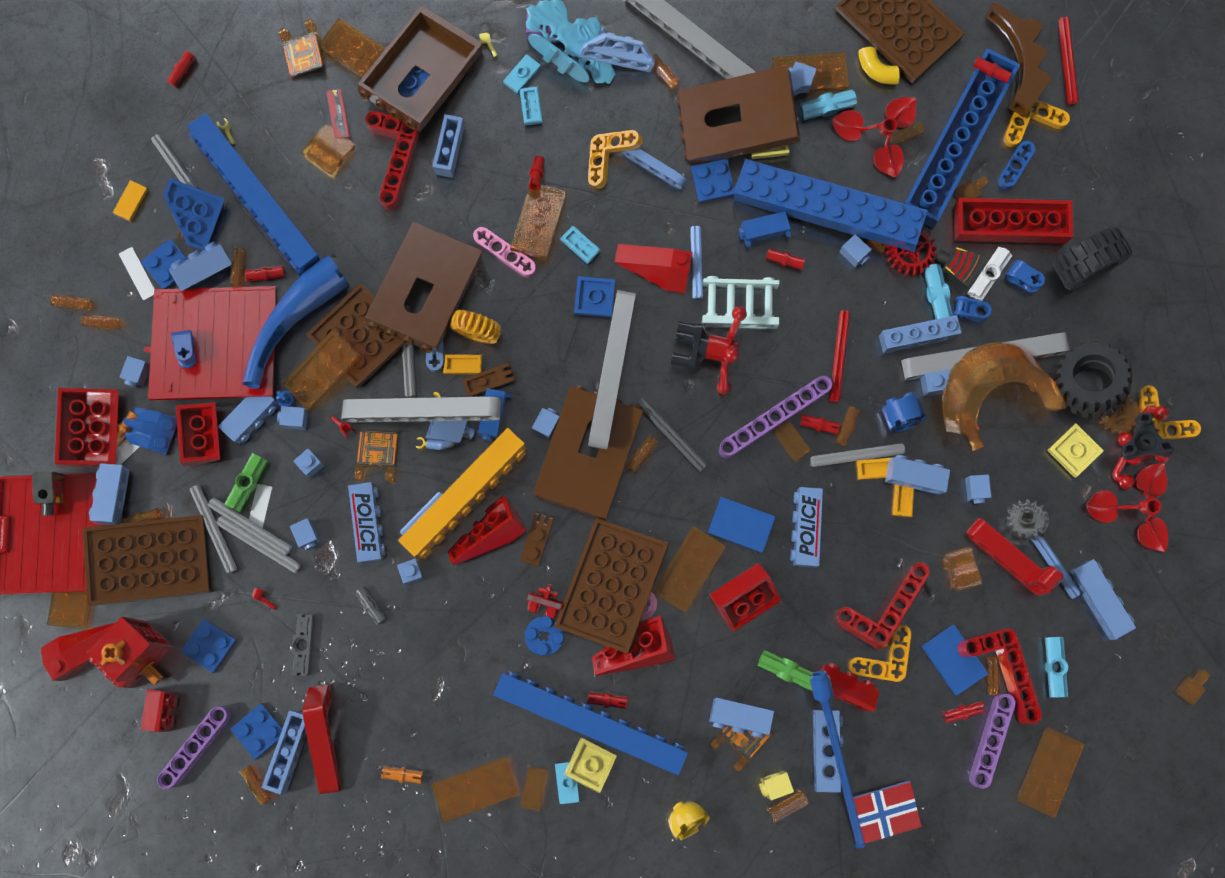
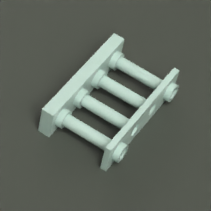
[702,276,779,329]

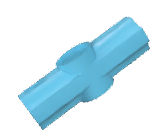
[799,89,857,120]
[924,264,953,319]
[1045,637,1068,697]

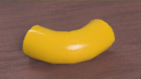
[858,47,899,85]

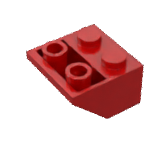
[141,689,178,732]

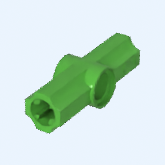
[225,453,268,512]
[757,650,813,691]

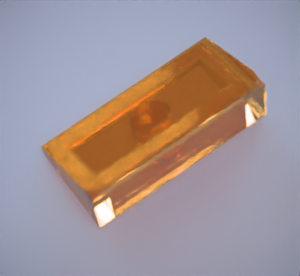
[767,790,808,823]

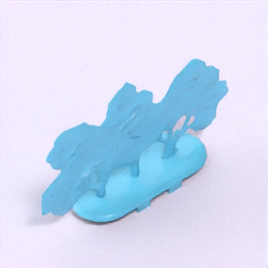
[526,0,616,84]

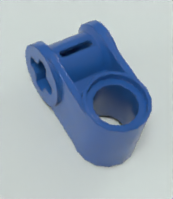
[1005,260,1045,293]
[952,296,992,323]
[171,330,196,368]

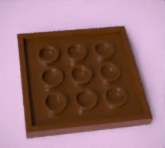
[306,283,405,389]

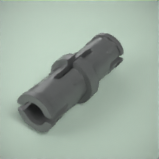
[355,586,387,625]

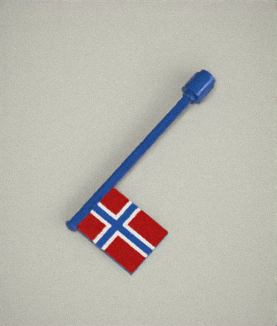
[810,671,921,849]

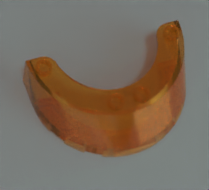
[942,342,1066,434]

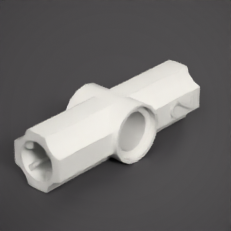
[968,247,1012,301]

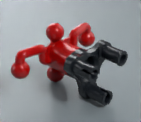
[671,307,747,395]
[1112,406,1174,489]

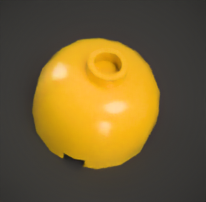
[669,802,710,840]

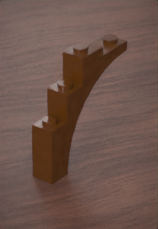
[985,2,1053,118]

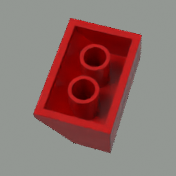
[176,402,220,466]
[709,563,781,632]
[820,663,880,712]

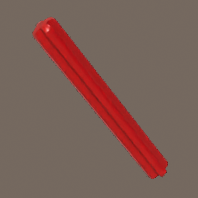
[1059,17,1079,105]
[829,310,850,403]

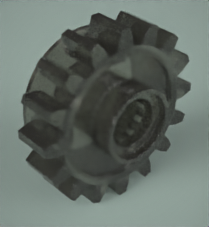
[1005,499,1050,542]

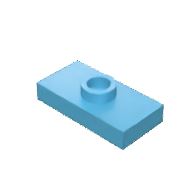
[503,54,541,94]
[519,86,543,126]
[560,226,601,264]
[555,762,580,804]

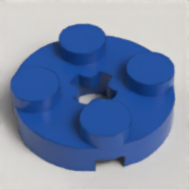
[525,616,564,656]

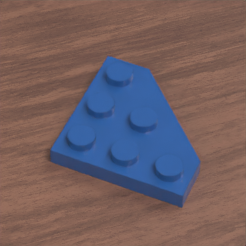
[163,178,225,251]

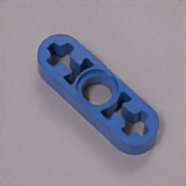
[998,141,1035,190]

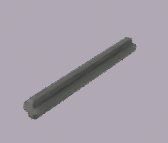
[637,397,707,471]

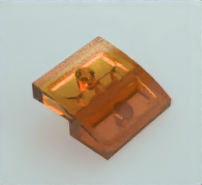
[302,124,355,175]

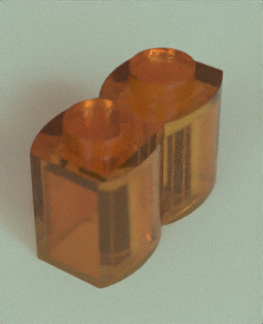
[943,546,982,591]

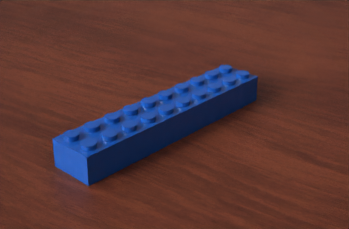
[904,48,1020,228]
[187,113,320,276]
[734,159,928,252]
[493,671,688,776]

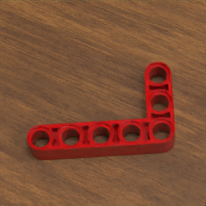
[365,111,419,211]
[966,518,1064,596]
[837,563,929,649]
[957,628,1042,725]
[302,685,341,795]

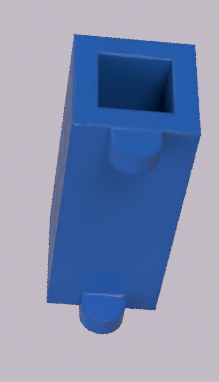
[738,211,791,247]
[478,389,512,441]

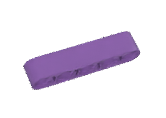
[969,694,1015,789]
[157,706,232,789]

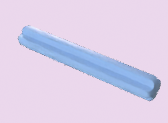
[691,226,703,299]

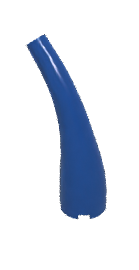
[242,254,350,389]

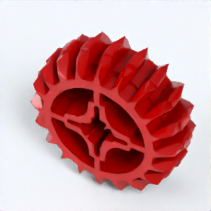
[886,228,937,276]

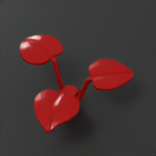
[832,97,917,177]
[1086,464,1168,552]

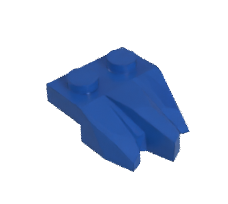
[124,407,177,455]

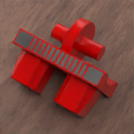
[527,584,564,619]

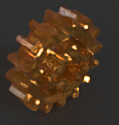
[1099,396,1140,434]

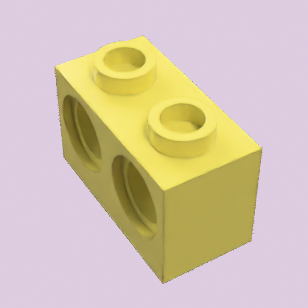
[759,771,794,800]

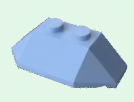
[579,32,655,73]

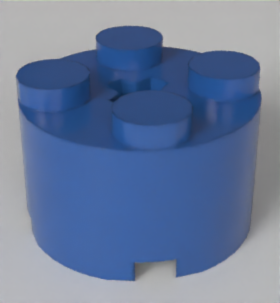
[882,392,927,432]

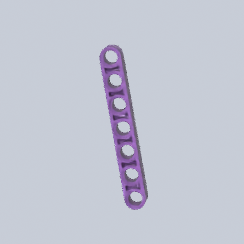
[719,376,832,458]

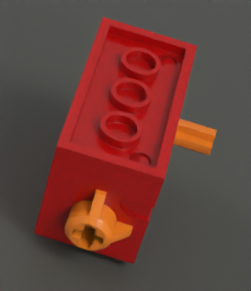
[86,616,173,688]

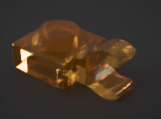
[954,175,989,199]
[1176,670,1210,705]

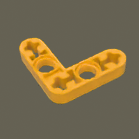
[1003,100,1070,147]
[588,130,643,189]
[1138,385,1201,440]
[848,625,911,682]

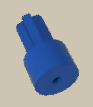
[276,391,296,407]

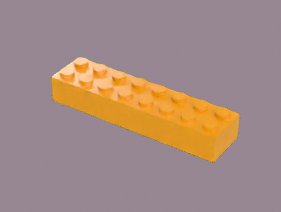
[398,428,527,561]

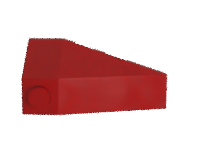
[615,244,692,294]
[447,495,526,565]
[592,616,676,676]
[41,622,116,681]

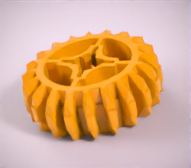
[450,310,501,344]

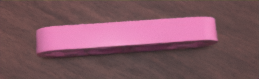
[473,227,536,277]

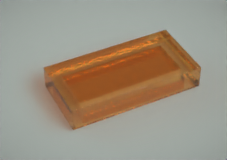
[772,420,811,462]
[520,767,548,811]

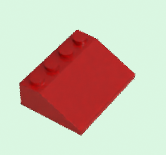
[54,388,119,468]

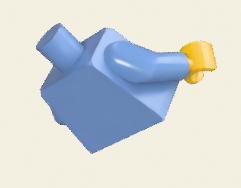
[416,392,475,450]

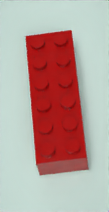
[954,198,1073,244]

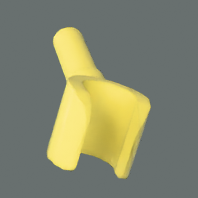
[479,33,498,57]
[217,118,235,145]

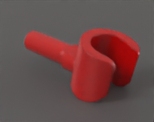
[331,416,355,438]
[252,588,276,610]

